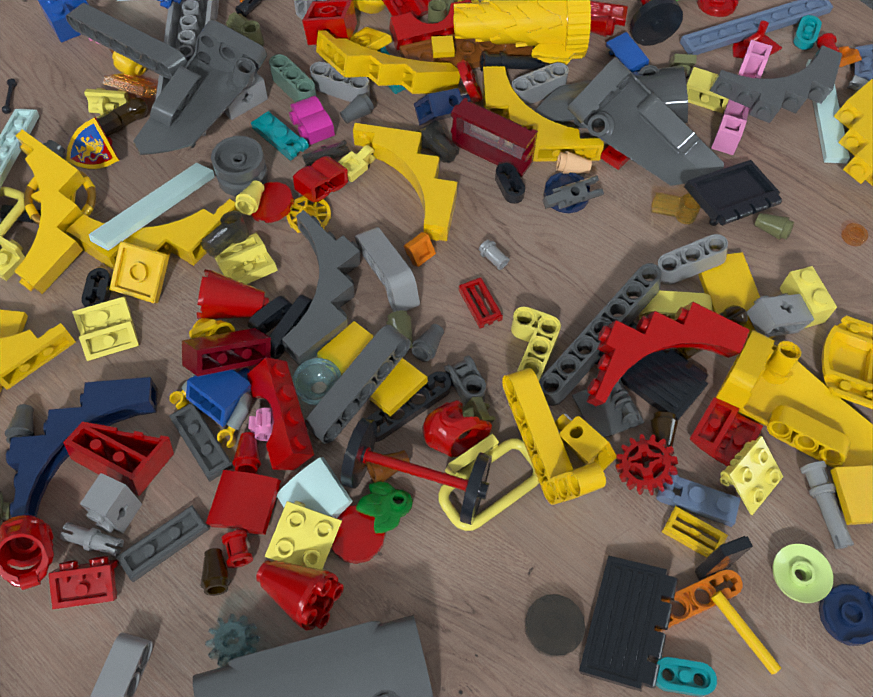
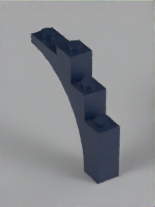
[6,377,158,517]

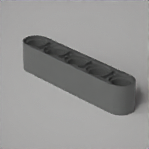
[305,325,411,444]

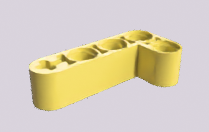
[508,306,561,406]

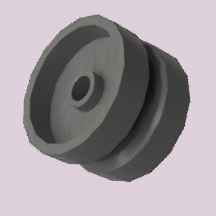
[211,136,268,197]

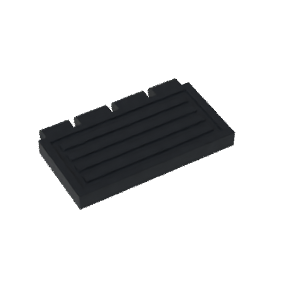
[684,160,782,226]
[596,321,709,421]
[579,555,678,692]

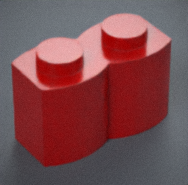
[293,156,348,203]

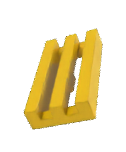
[662,506,728,558]

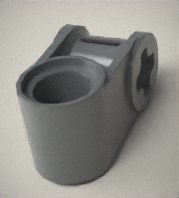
[444,355,486,405]

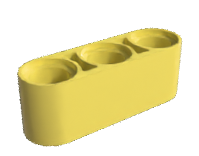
[639,290,713,320]

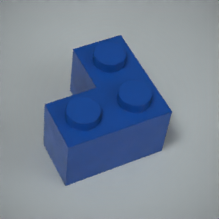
[38,0,88,43]

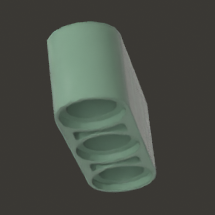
[269,54,316,103]

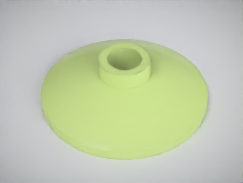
[772,544,833,603]

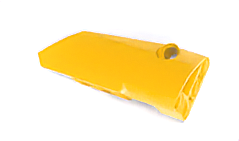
[716,330,873,468]

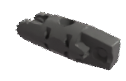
[542,175,604,209]

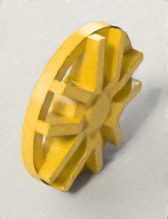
[286,196,331,233]

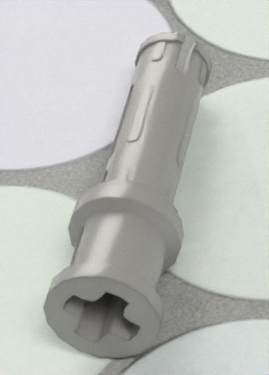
[800,461,854,550]

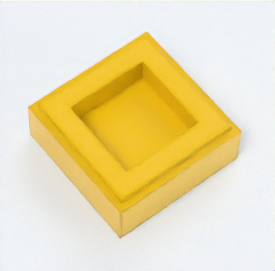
[431,36,455,58]

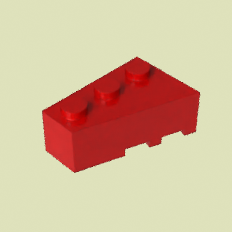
[63,422,174,496]

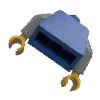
[169,368,252,448]

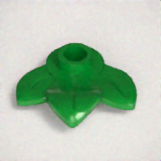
[356,481,413,533]

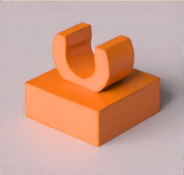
[403,232,436,267]

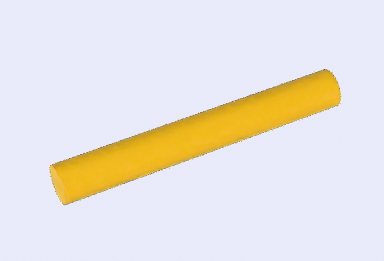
[710,591,781,675]

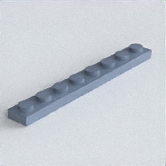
[680,0,833,55]

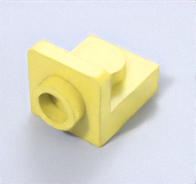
[0,236,25,281]

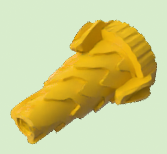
[454,0,591,65]

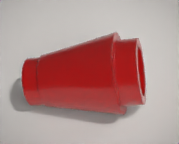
[590,16,615,37]
[232,432,261,474]

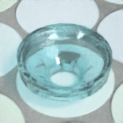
[293,358,341,405]

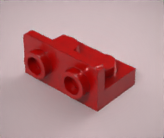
[48,556,118,610]

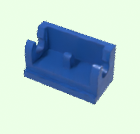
[606,32,649,72]

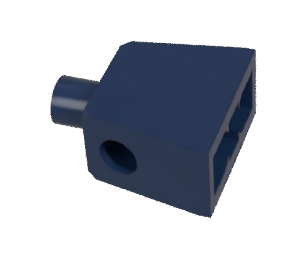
[414,88,471,126]

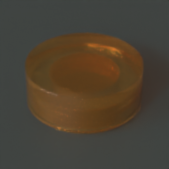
[841,223,869,246]

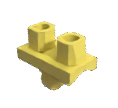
[84,88,129,115]

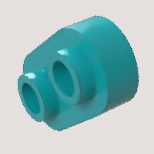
[793,15,822,50]
[656,657,717,697]

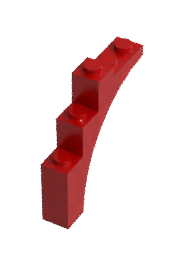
[587,302,750,406]

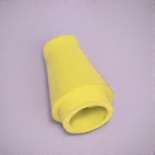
[235,180,265,215]

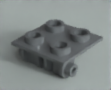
[572,379,644,438]

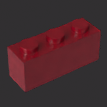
[182,328,271,376]

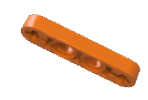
[655,570,743,632]

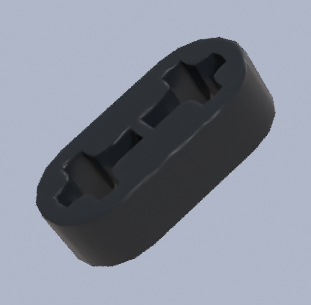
[495,163,525,204]
[81,268,112,308]
[248,296,292,334]

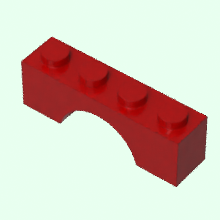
[389,0,472,51]
[247,357,314,471]

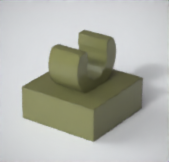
[669,54,697,78]
[463,397,495,434]

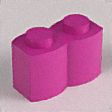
[289,96,335,145]

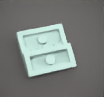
[277,457,353,519]

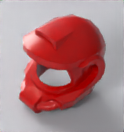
[422,400,492,458]
[0,515,54,590]

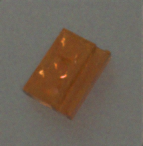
[104,73,158,98]

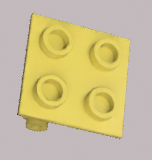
[720,436,783,515]
[265,501,342,569]

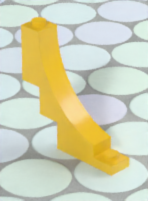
[316,31,460,94]
[482,66,604,162]
[353,123,458,241]
[14,129,85,294]
[66,199,241,270]
[0,323,76,390]

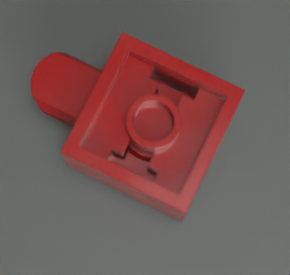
[302,0,357,46]

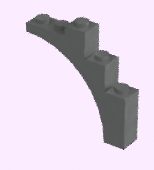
[710,45,842,124]
[282,210,360,368]

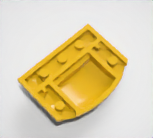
[822,315,873,409]

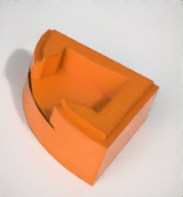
[839,46,862,67]

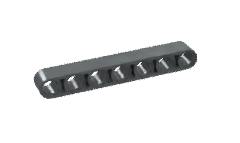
[66,3,187,79]
[539,263,662,406]

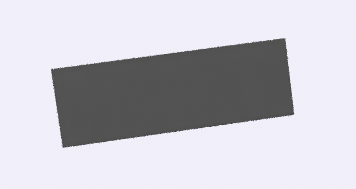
[169,403,234,482]
[116,505,209,582]

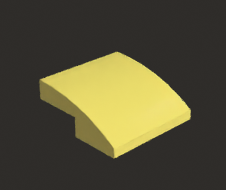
[212,233,278,284]
[72,297,139,361]

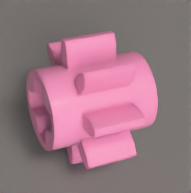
[248,408,273,441]

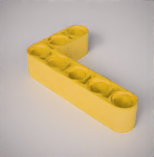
[502,368,606,505]

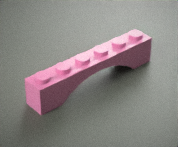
[711,40,772,155]

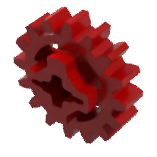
[615,434,678,496]

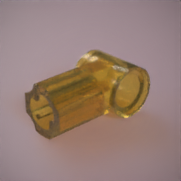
[651,192,701,225]

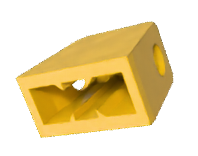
[555,414,616,471]

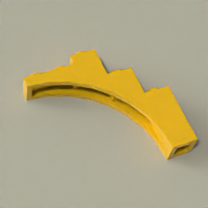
[834,79,873,186]

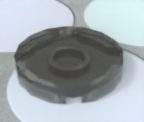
[524,594,585,657]

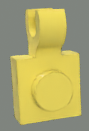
[338,145,375,183]

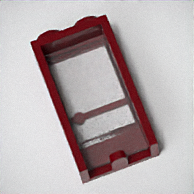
[450,98,538,177]

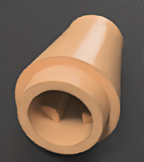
[556,151,592,174]

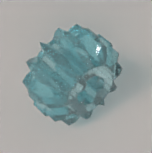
[205,614,260,667]

